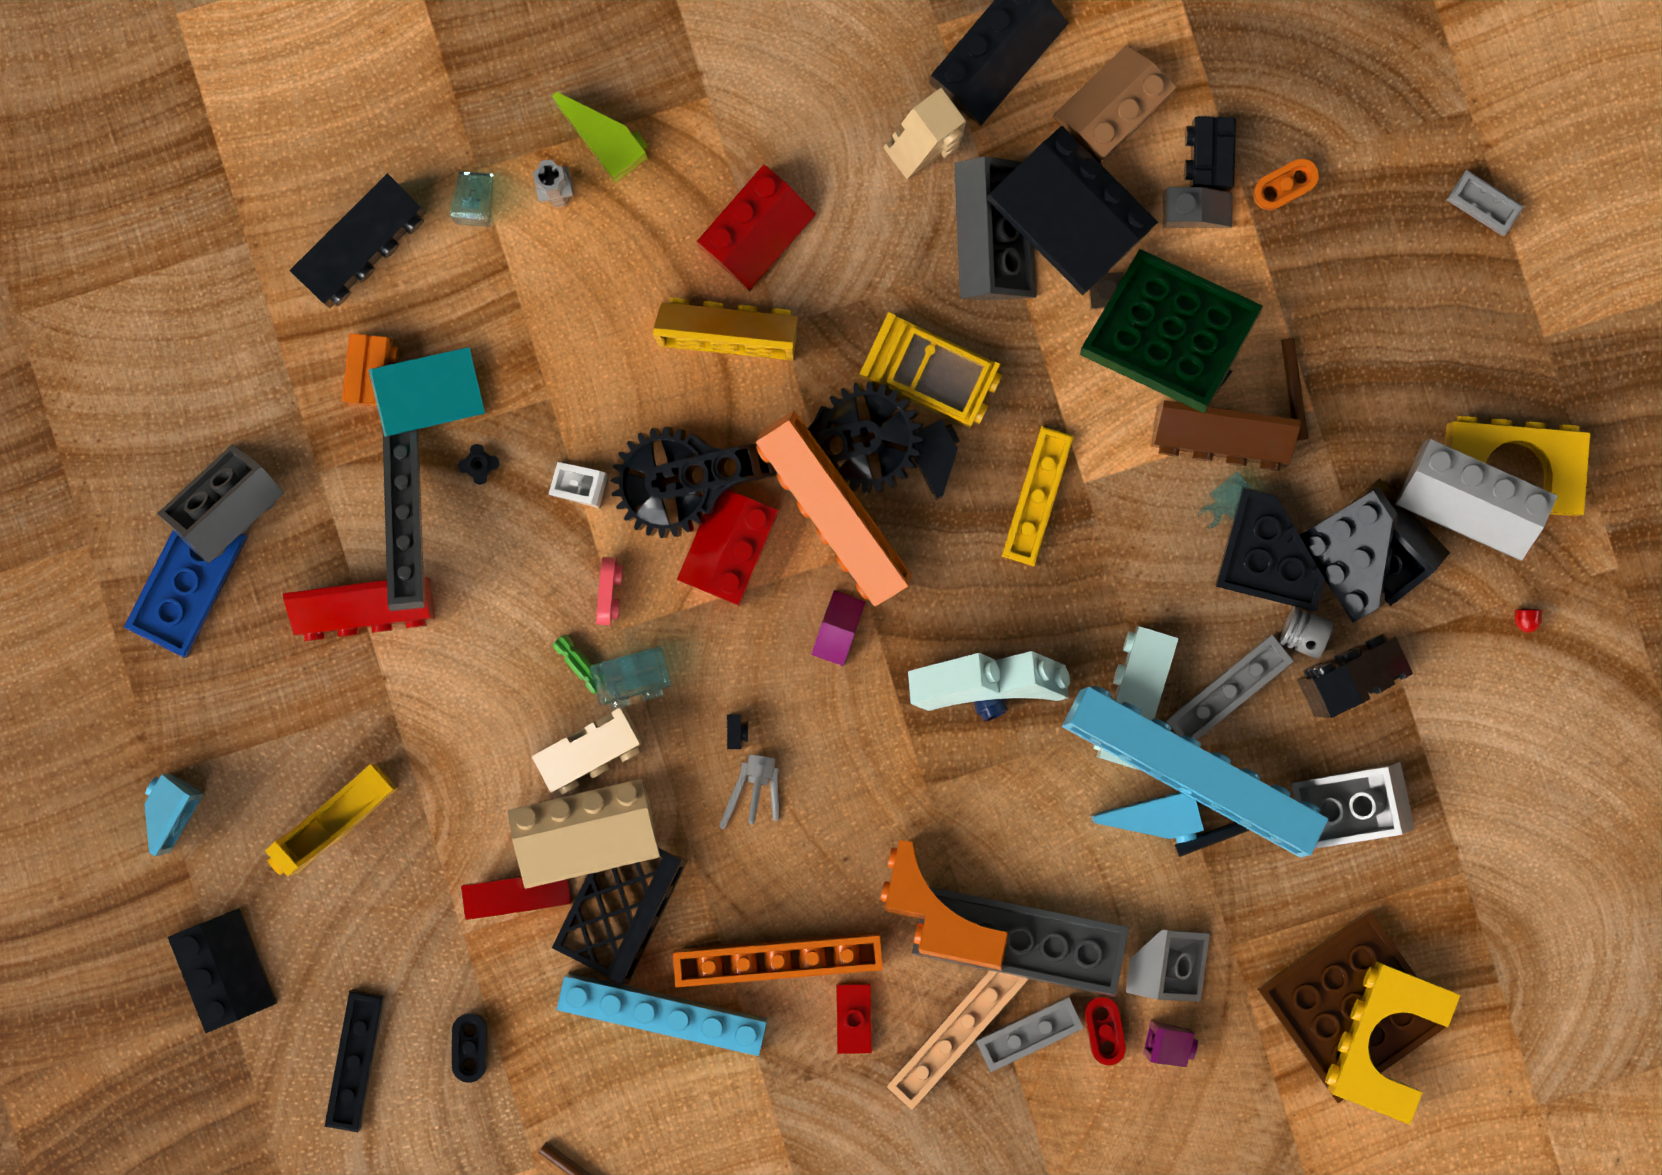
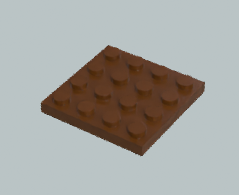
[1257,910,1450,1103]

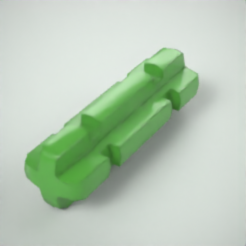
[553,634,607,694]

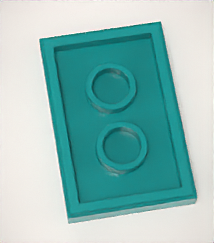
[369,347,485,437]

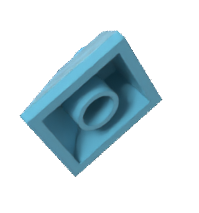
[144,773,204,856]

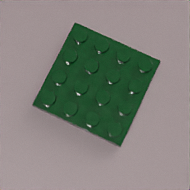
[1080,249,1263,414]

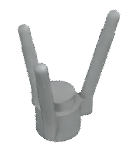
[720,754,779,829]

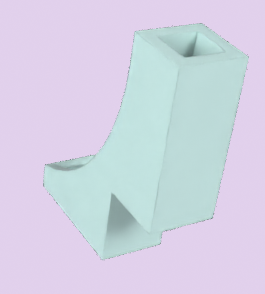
[908,651,1070,711]

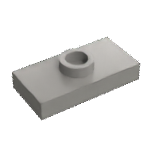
[1446,170,1524,236]

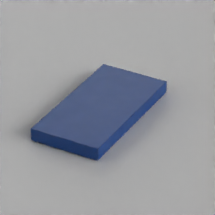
[124,531,248,658]

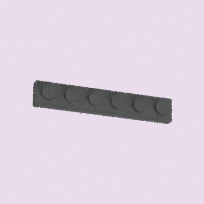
[382,429,425,611]

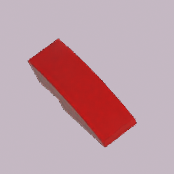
[461,876,572,920]

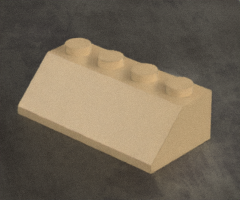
[507,779,660,889]

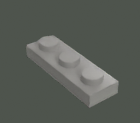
[976,996,1084,1072]

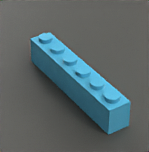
[556,973,767,1056]

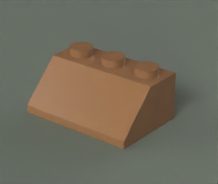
[1053,45,1177,164]

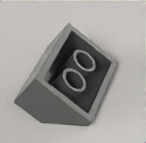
[157,444,284,564]

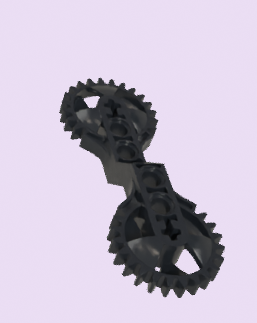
[610,382,925,538]

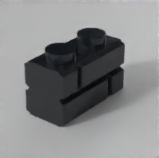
[1184,116,1236,191]

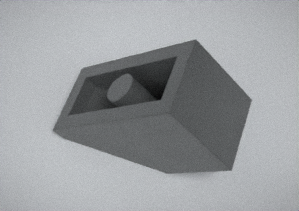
[1163,187,1232,228]

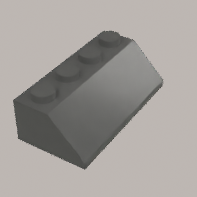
[954,156,1036,300]

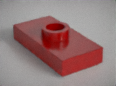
[836,983,872,1054]

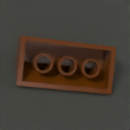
[1151,400,1301,471]

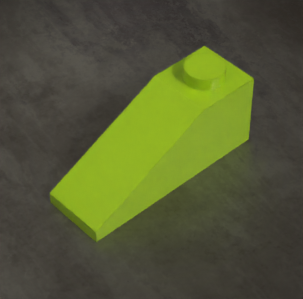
[552,92,648,183]

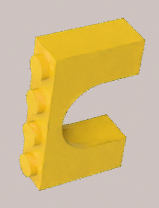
[1445,416,1590,517]
[1325,962,1461,1125]

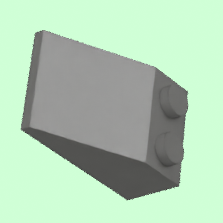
[1291,762,1415,849]

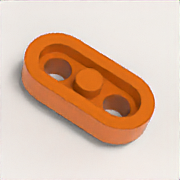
[1253,159,1319,211]

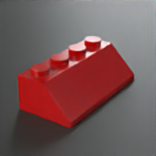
[283,577,435,642]

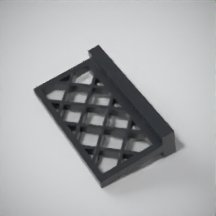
[552,847,688,985]

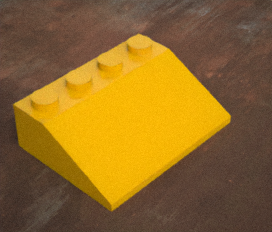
[653,298,798,361]

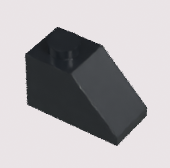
[913,419,960,501]

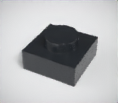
[727,715,748,749]

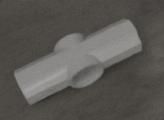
[533,160,573,207]

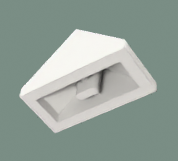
[548,462,609,509]

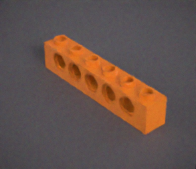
[673,932,883,988]

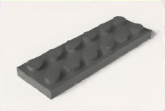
[912,887,1129,997]

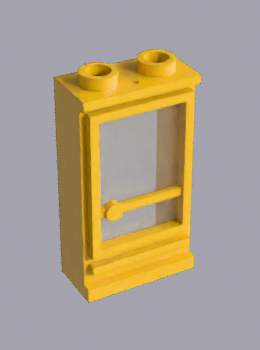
[859,312,1002,429]

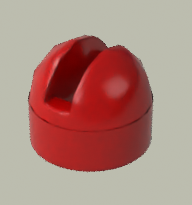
[1514,609,1542,633]

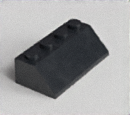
[929,0,1068,126]
[289,173,426,308]

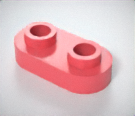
[596,557,623,626]

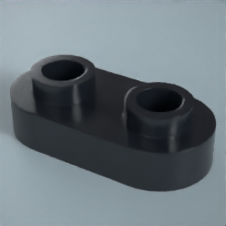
[452,1012,488,1083]

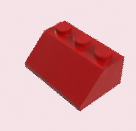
[697,164,816,291]
[677,491,779,607]

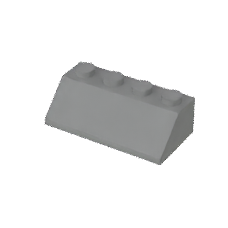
[1395,439,1558,561]

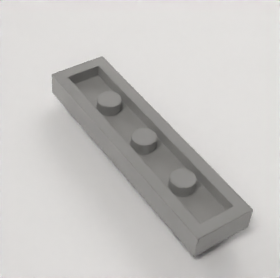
[1165,635,1294,740]

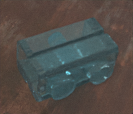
[590,646,671,710]

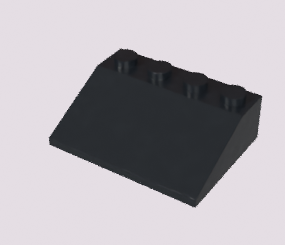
[986,126,1158,296]

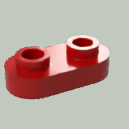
[1084,996,1126,1066]

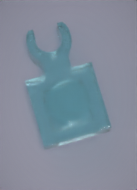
[1196,472,1252,529]

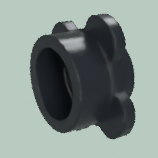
[458,444,499,485]

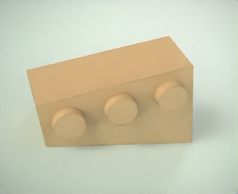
[883,88,966,180]

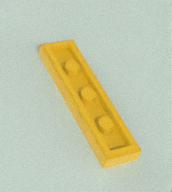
[1001,426,1074,567]

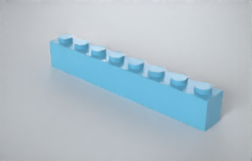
[1062,686,1329,857]

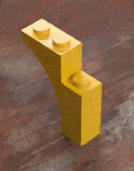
[264,763,398,877]

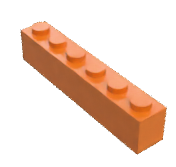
[756,410,912,607]

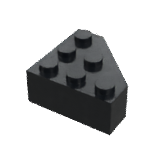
[1297,633,1413,718]

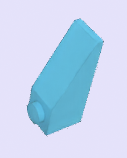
[1091,792,1204,843]

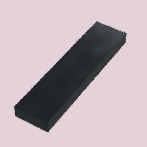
[324,990,385,1133]

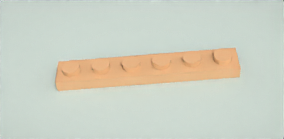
[887,971,1029,1110]

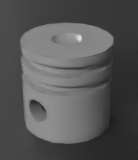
[1279,606,1333,659]

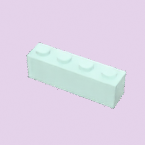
[1093,626,1179,770]

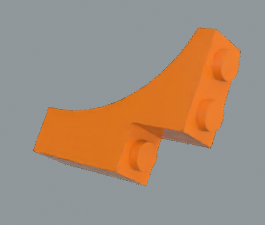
[881,840,1008,970]

